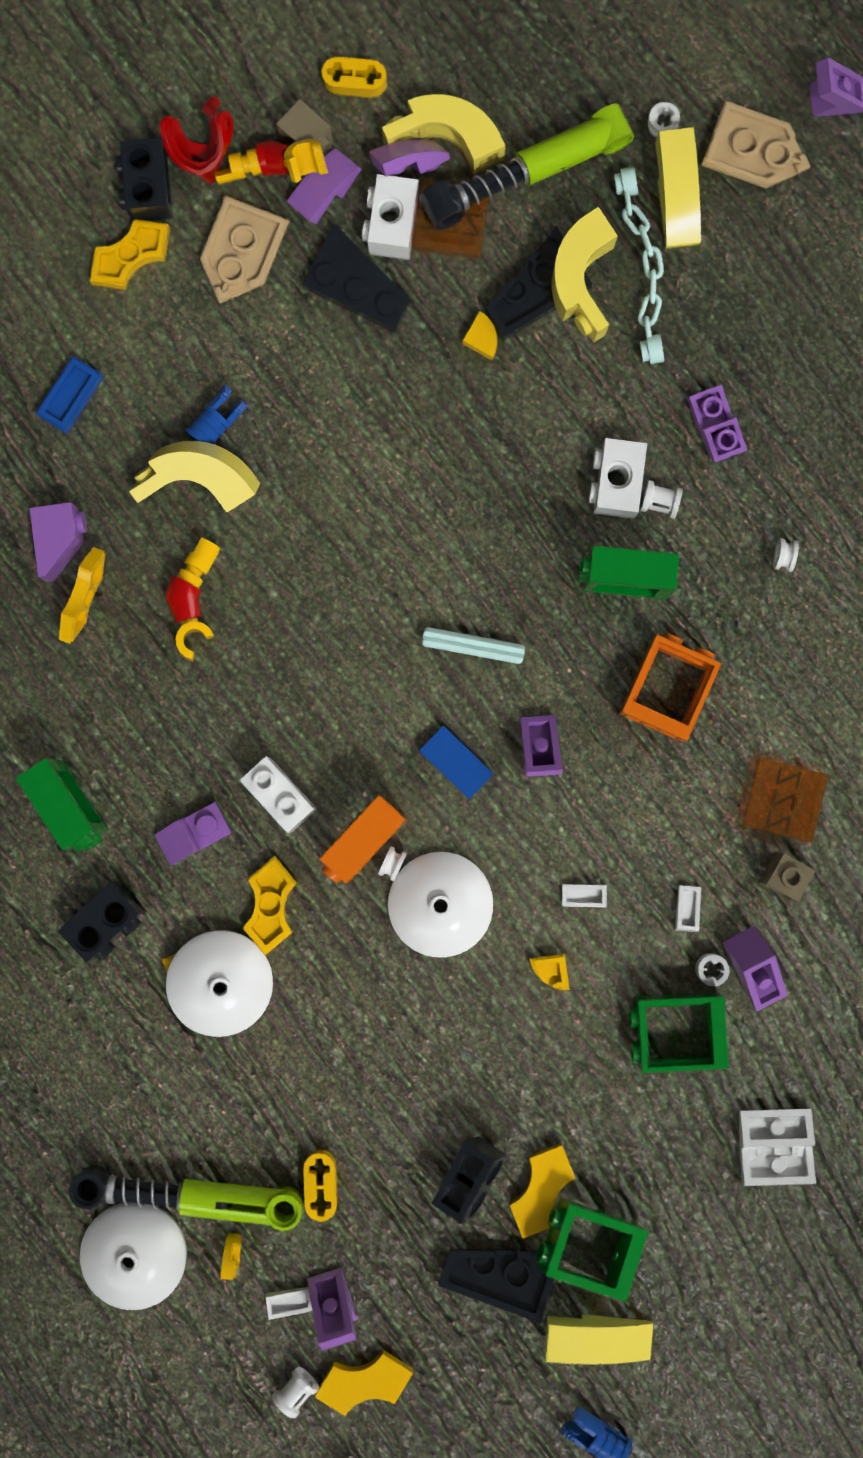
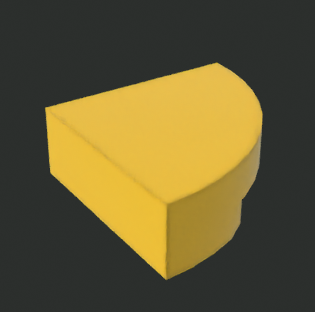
[463,311,497,361]
[529,953,570,990]
[220,1233,242,1280]

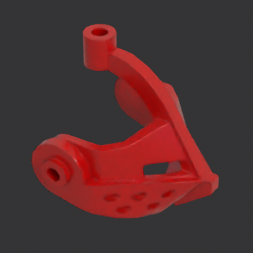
[160,96,234,184]

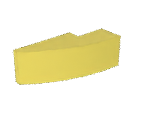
[655,127,701,249]
[544,1314,653,1364]

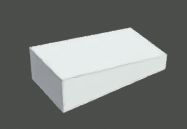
[562,884,607,907]
[675,885,701,932]
[265,1287,312,1320]

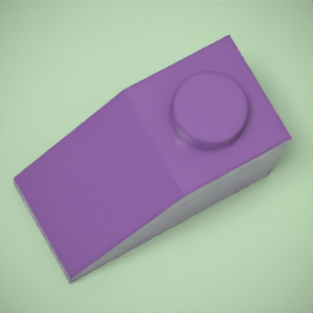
[30,502,87,582]
[723,926,788,1012]

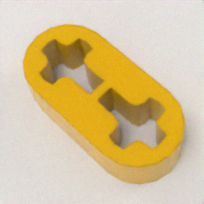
[322,57,387,98]
[303,1149,338,1222]

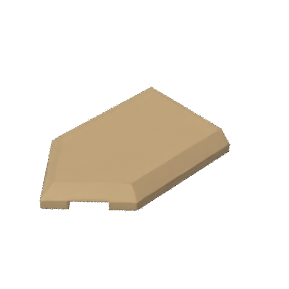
[702,100,811,188]
[200,196,289,303]

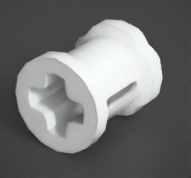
[641,480,683,519]
[272,1366,320,1419]

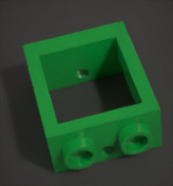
[578,546,679,600]
[15,758,108,852]
[629,992,729,1073]
[536,1197,649,1302]

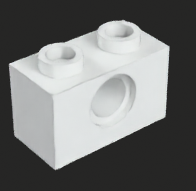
[362,174,419,260]
[589,438,647,519]
[240,756,317,833]

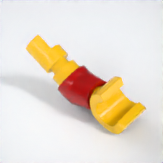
[215,139,328,185]
[165,537,221,661]

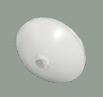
[388,852,493,958]
[166,930,273,1037]
[80,1202,187,1310]

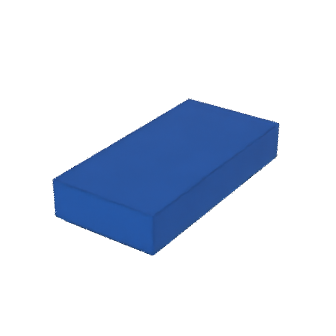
[35,356,104,434]
[419,726,493,799]

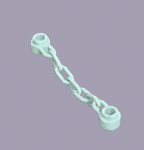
[614,166,664,364]

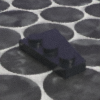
[303,224,411,333]
[486,226,593,341]
[438,1249,554,1323]

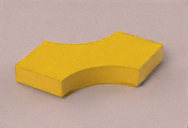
[90,219,170,290]
[59,547,105,644]
[243,856,298,955]
[509,1143,576,1239]
[315,1350,413,1416]

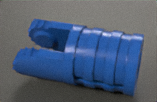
[184,384,248,444]
[560,1407,632,1458]

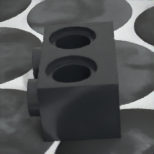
[116,137,173,222]
[58,881,146,963]
[431,1136,508,1224]

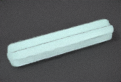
[422,627,525,664]

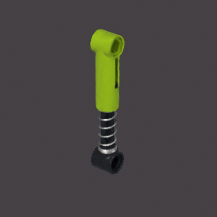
[419,104,634,231]
[69,1165,305,1231]

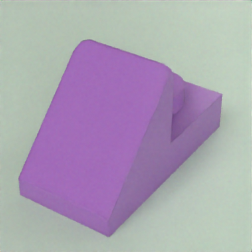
[810,57,863,116]
[520,715,562,777]
[154,802,233,866]
[307,1268,357,1351]

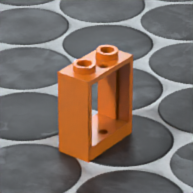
[618,633,722,742]
[319,795,407,884]

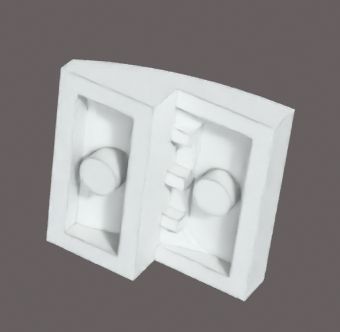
[739,1109,816,1186]

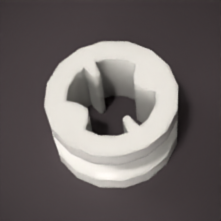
[648,102,680,137]
[773,538,799,572]
[378,846,407,882]
[695,953,730,986]

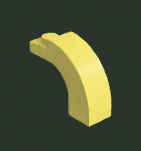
[382,94,505,174]
[552,207,618,343]
[129,441,260,512]

